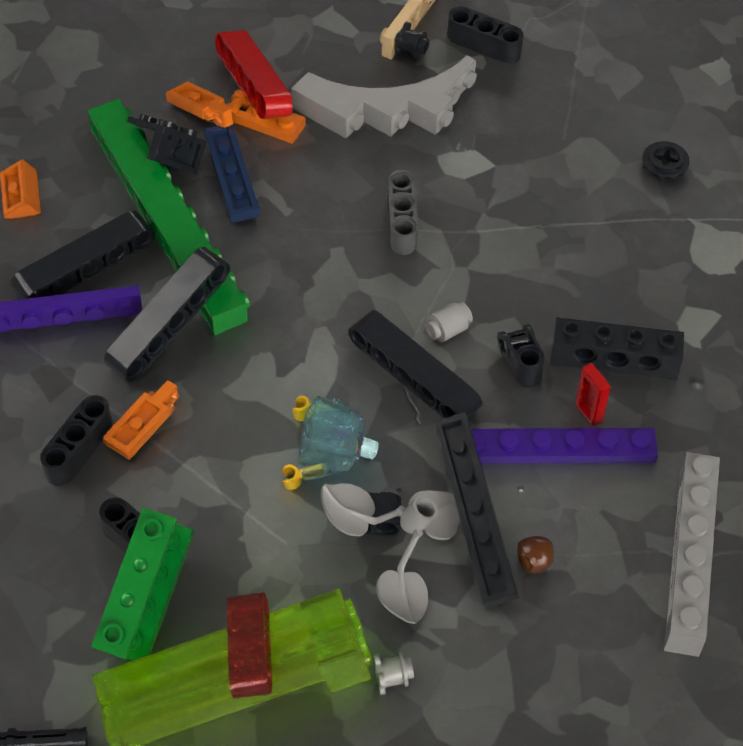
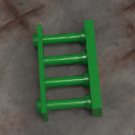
[91,507,195,665]

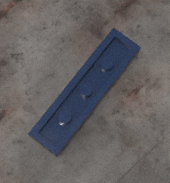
[204,125,260,223]

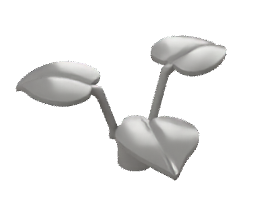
[321,483,460,624]

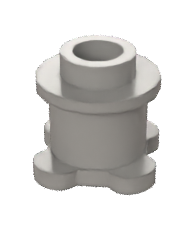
[373,651,414,695]

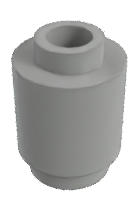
[425,301,473,343]

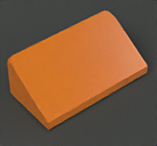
[0,159,41,219]

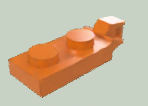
[166,81,234,128]
[103,380,180,460]

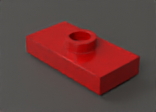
[575,363,611,427]

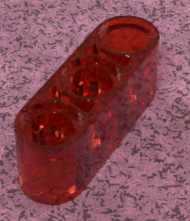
[227,592,273,699]

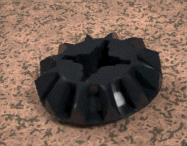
[642,141,689,181]

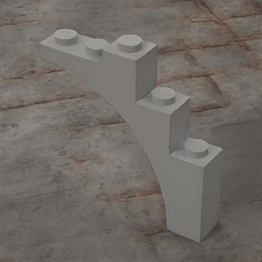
[291,55,477,138]

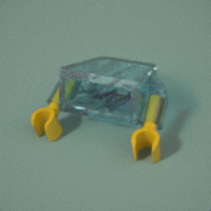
[282,395,379,490]

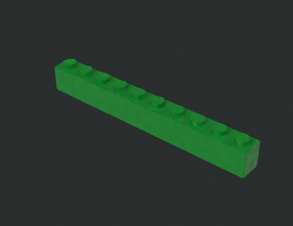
[87,98,250,336]

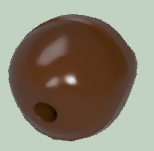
[517,536,554,574]

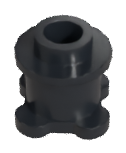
[395,22,430,58]

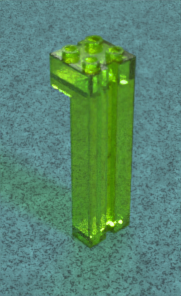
[92,588,374,746]

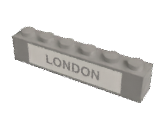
[664,452,720,657]

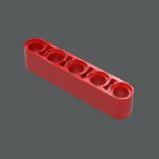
[215,30,293,119]

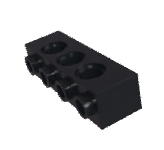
[550,317,684,380]

